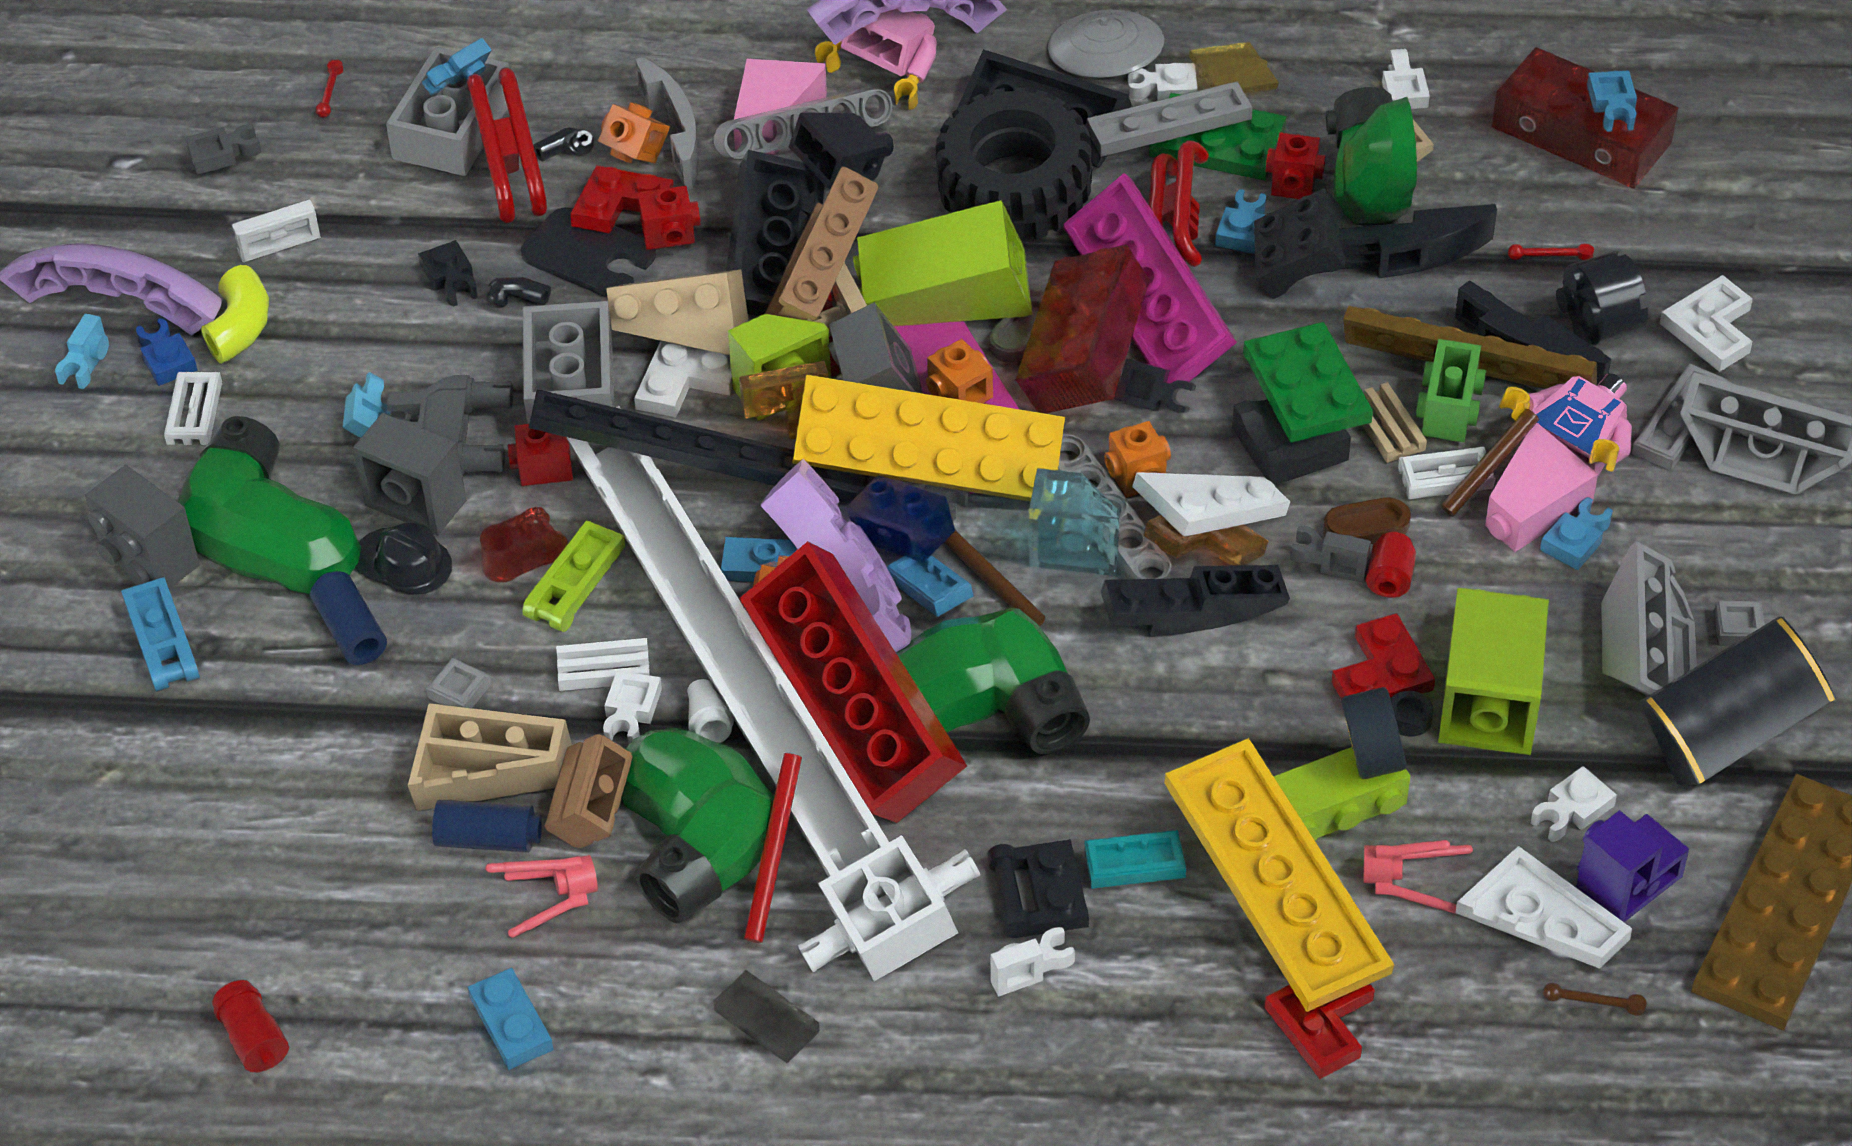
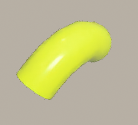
[201,265,269,364]

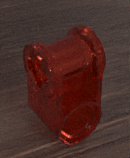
[480,507,568,582]

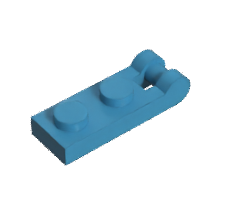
[121,577,200,692]

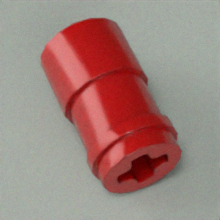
[212,980,289,1073]

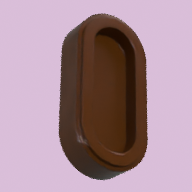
[1323,497,1411,545]

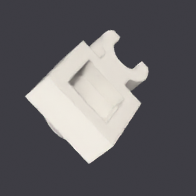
[1128,63,1197,101]
[603,670,662,745]
[1531,766,1617,842]

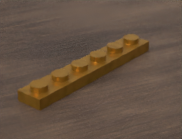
[1343,305,1597,389]

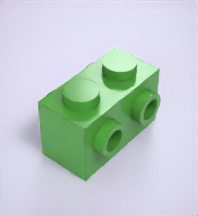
[1416,339,1486,443]

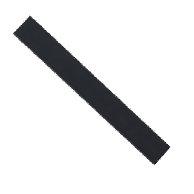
[528,389,877,508]

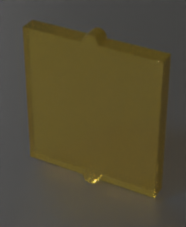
[1189,42,1279,93]

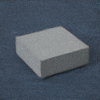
[1714,601,1765,646]
[426,658,491,708]

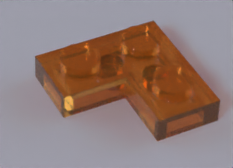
[739,361,828,440]
[1143,515,1269,565]

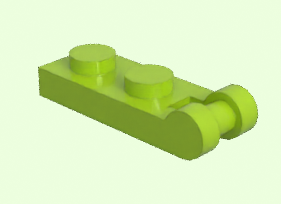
[522,520,626,632]

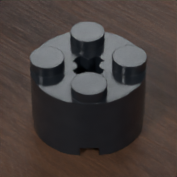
[1556,251,1649,346]

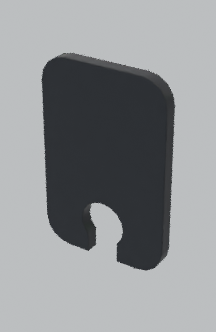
[521,207,656,297]

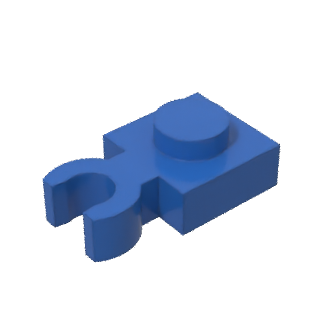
[136,318,198,386]

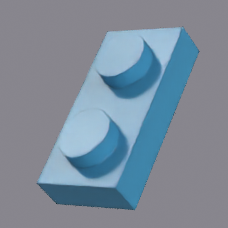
[468,968,554,1070]

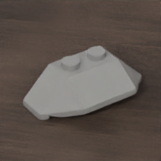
[1680,372,1852,496]
[1601,541,1697,696]

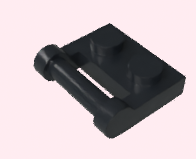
[987,839,1089,938]

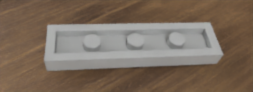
[1087,81,1252,157]

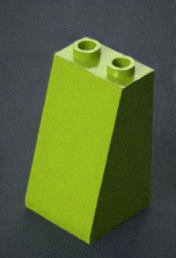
[853,200,1033,326]
[1438,588,1549,755]

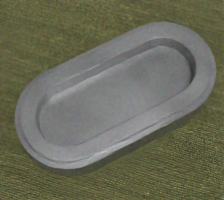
[990,296,1054,362]

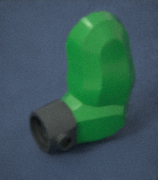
[1325,87,1417,224]
[177,416,361,594]
[896,608,1090,754]
[621,728,774,923]

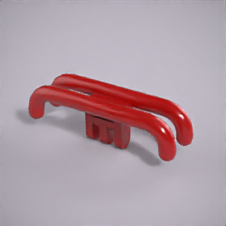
[467,67,547,223]
[1148,140,1209,267]

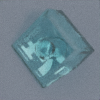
[1029,468,1120,576]

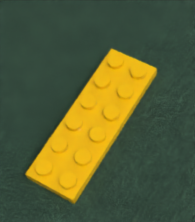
[792,375,1065,505]
[1164,738,1394,1012]

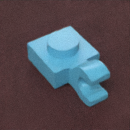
[55,313,109,389]
[343,372,391,438]

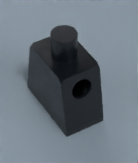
[788,112,894,190]

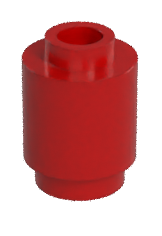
[1366,532,1416,598]

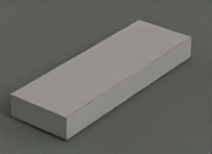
[1632,363,1728,471]

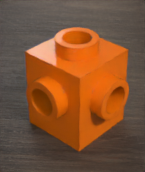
[598,102,670,164]
[926,338,993,403]
[1104,421,1171,498]

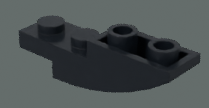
[1339,204,1497,278]
[1455,280,1611,385]
[1101,565,1290,637]

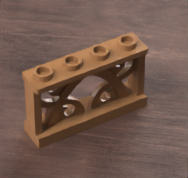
[764,167,878,321]

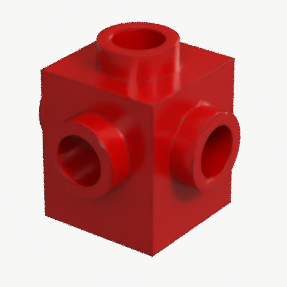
[1266,132,1326,199]
[638,186,701,250]

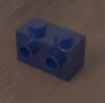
[846,475,956,563]

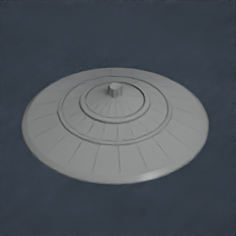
[1047,10,1164,78]

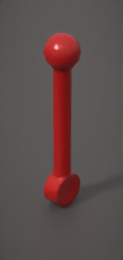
[315,60,344,118]
[1508,243,1594,261]

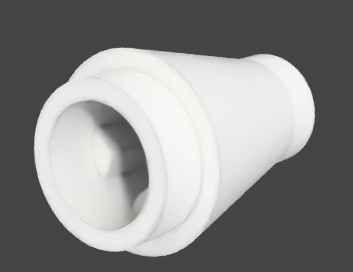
[687,679,734,743]

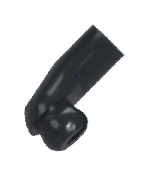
[533,127,594,162]
[486,277,551,307]

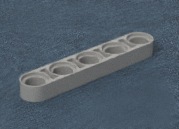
[714,88,892,159]
[1057,434,1172,579]

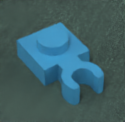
[422,38,492,96]
[1587,70,1637,132]
[1215,189,1266,254]
[1540,497,1613,570]

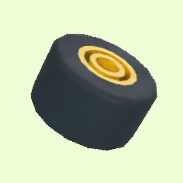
[1341,687,1406,779]

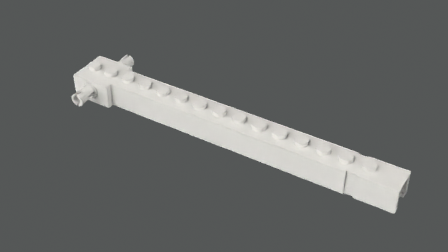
[567,406,981,982]

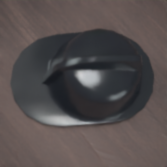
[355,523,452,594]

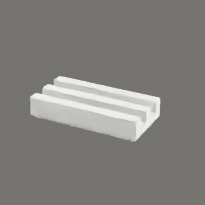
[232,200,321,262]
[164,372,222,445]
[1398,447,1495,500]
[556,638,650,691]

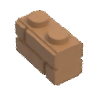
[544,734,633,849]

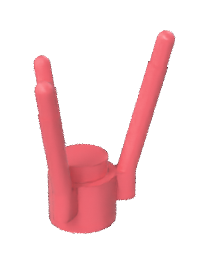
[1363,840,1473,914]
[485,855,598,938]

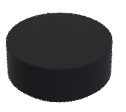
[1390,691,1434,737]

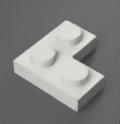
[1660,275,1753,372]
[634,341,733,418]

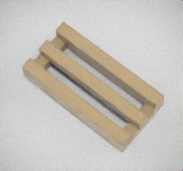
[1362,382,1427,463]

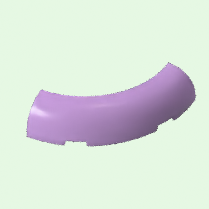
[807,0,1007,45]
[0,243,222,336]
[760,459,911,653]

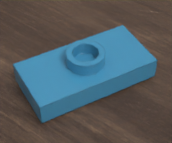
[721,537,798,582]
[887,548,974,617]

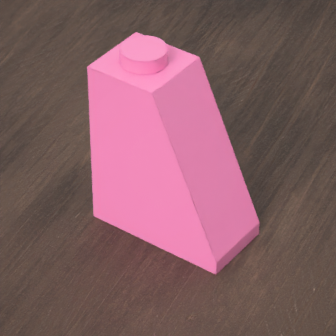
[733,59,827,155]
[1485,423,1598,552]

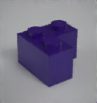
[1576,810,1689,922]

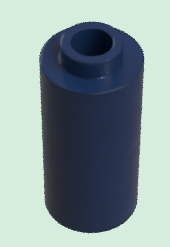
[310,571,387,665]
[432,799,542,853]

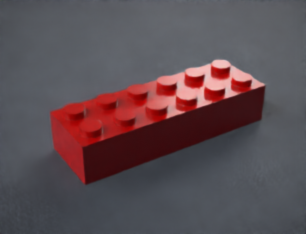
[739,541,967,823]

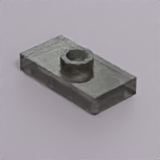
[713,970,820,1063]

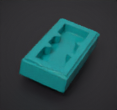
[1084,830,1186,889]

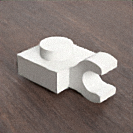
[1382,49,1430,109]
[990,927,1075,997]

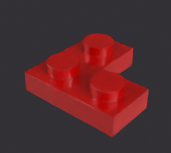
[571,165,674,233]
[1331,613,1435,700]
[1264,984,1375,1079]

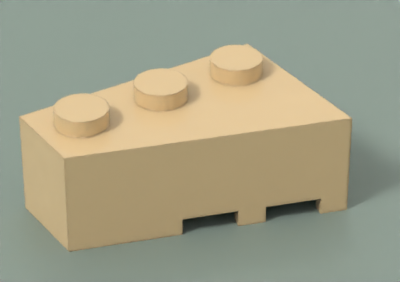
[606,269,748,355]
[408,703,572,811]

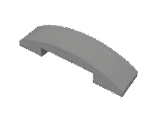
[635,57,699,190]

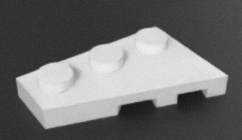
[1132,472,1290,537]
[1455,846,1632,969]

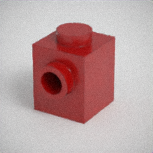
[508,424,573,486]

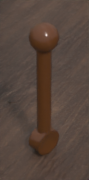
[1543,982,1647,1016]

